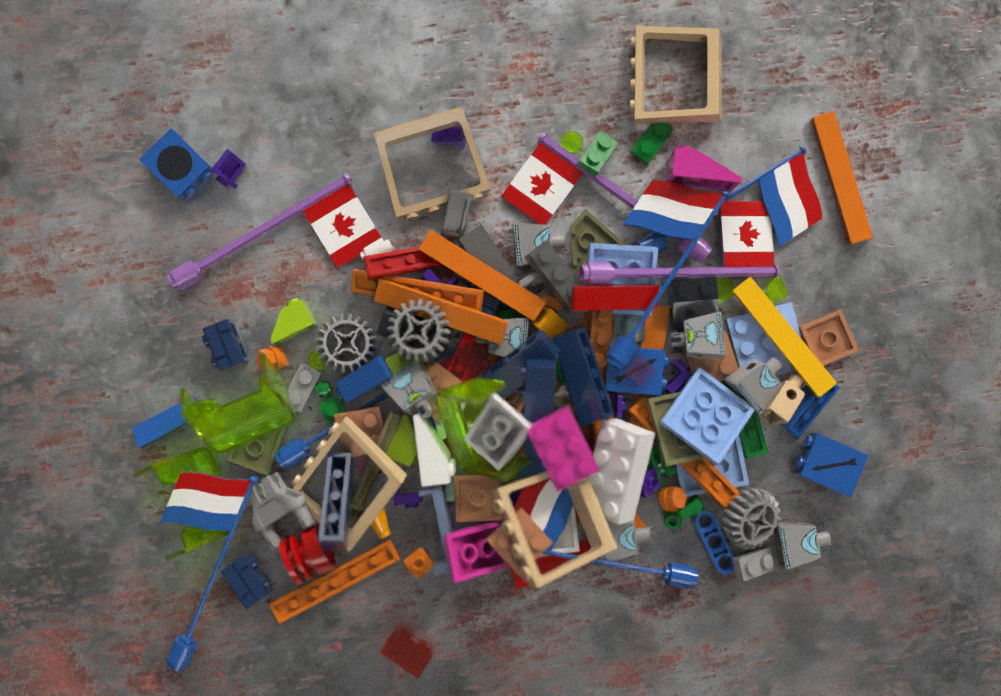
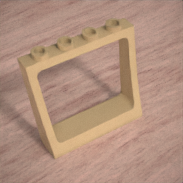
[630,26,722,124]
[374,107,491,220]
[291,416,407,552]
[492,472,617,589]

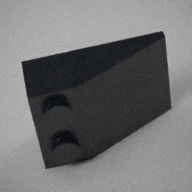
[667,276,719,350]

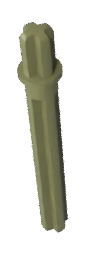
[349,411,401,526]

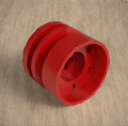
[279,524,336,585]

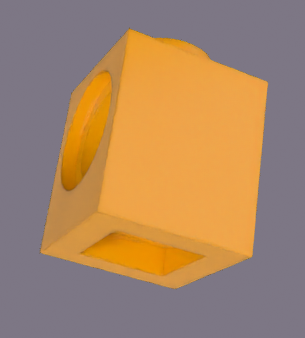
[529,306,569,341]

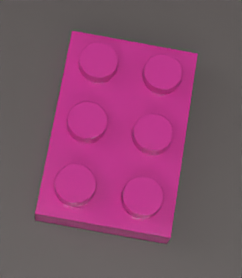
[528,406,600,492]

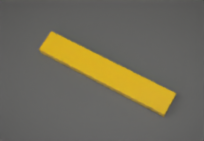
[731,276,837,398]

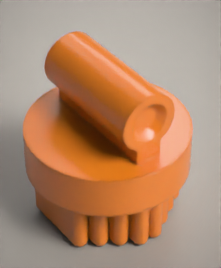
[256,346,289,372]
[656,486,687,512]

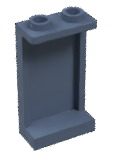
[418,484,454,575]

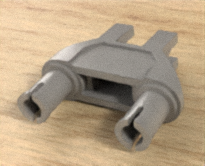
[249,472,316,551]

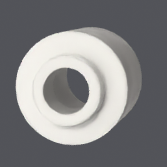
[360,237,395,259]

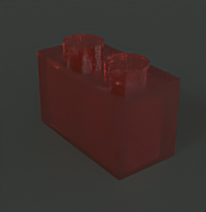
[380,624,435,679]

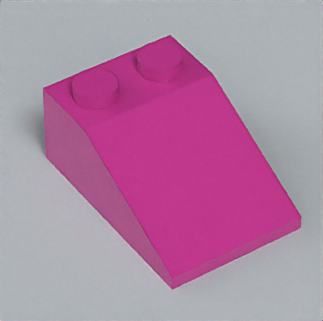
[665,146,742,192]
[444,520,510,583]

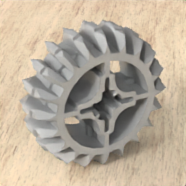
[387,299,451,362]
[315,314,377,375]
[722,488,781,550]

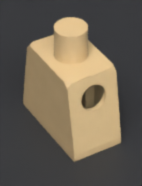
[758,374,805,427]

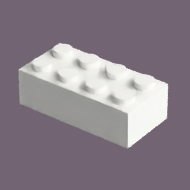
[588,418,655,525]

